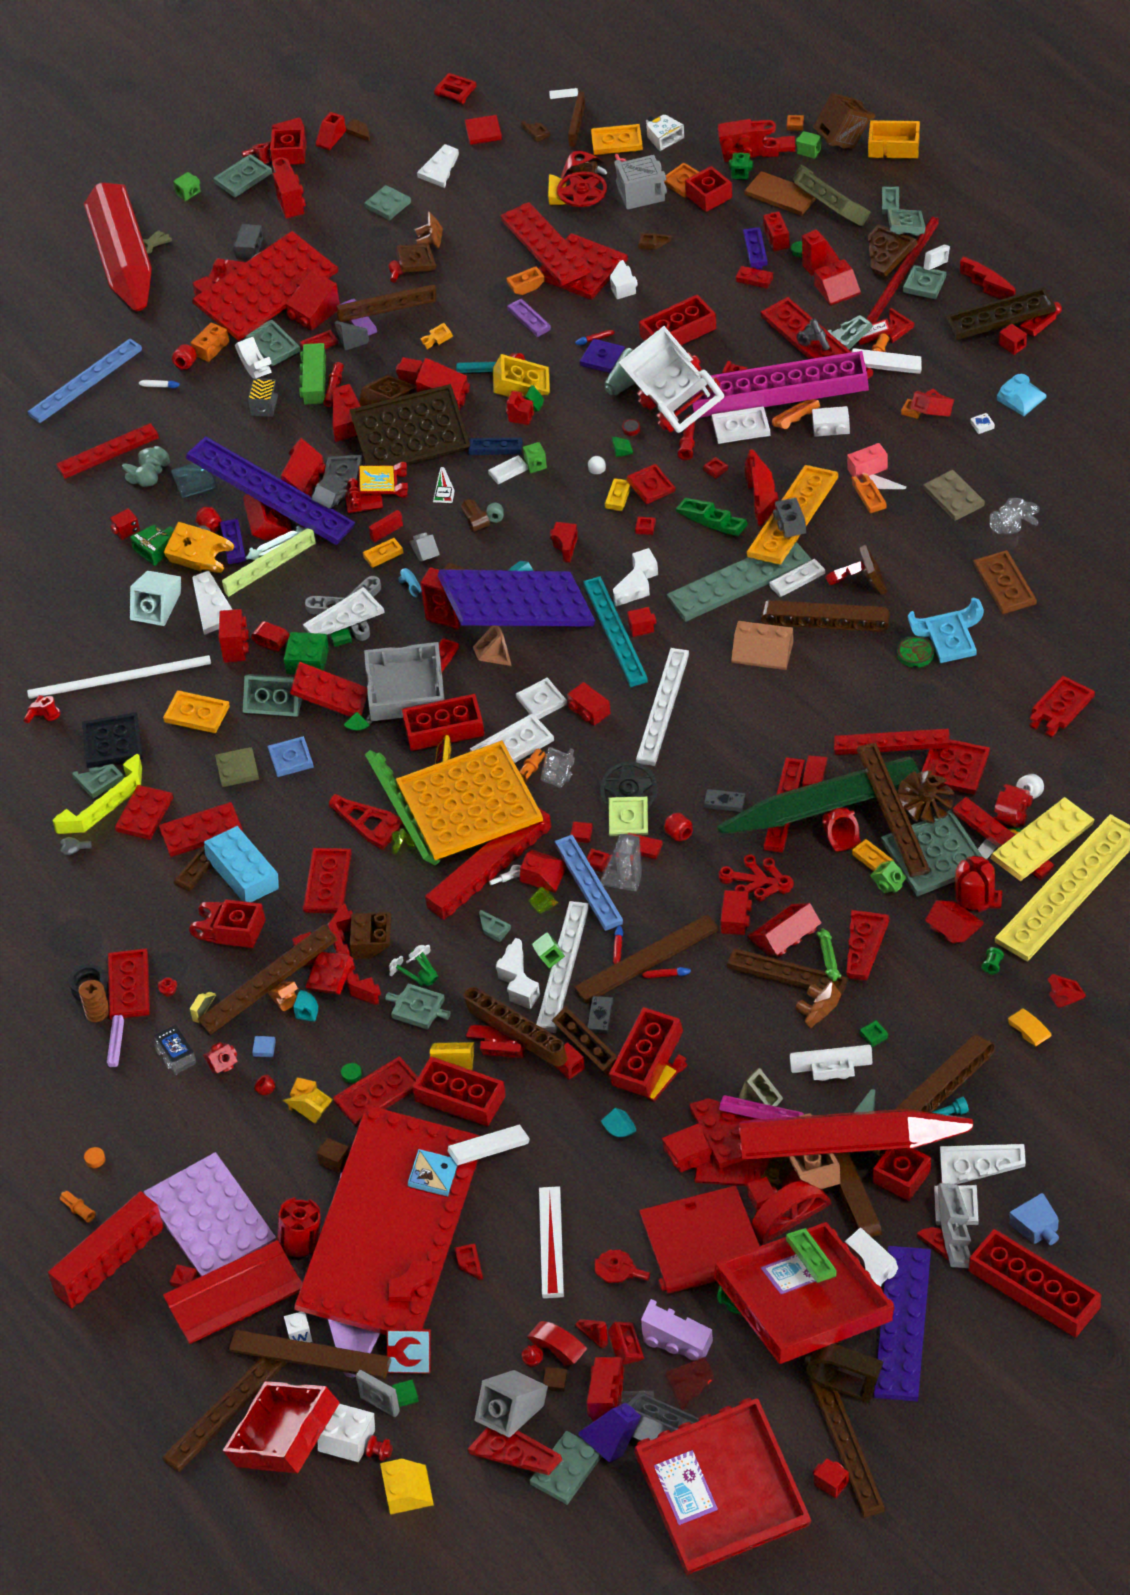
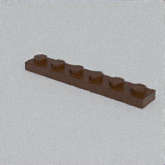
[337,284,436,322]
[727,948,848,998]

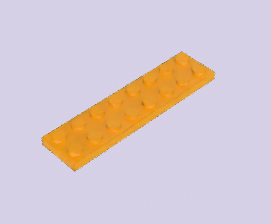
[747,465,838,565]

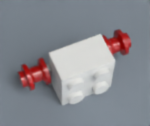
[317,1404,393,1462]

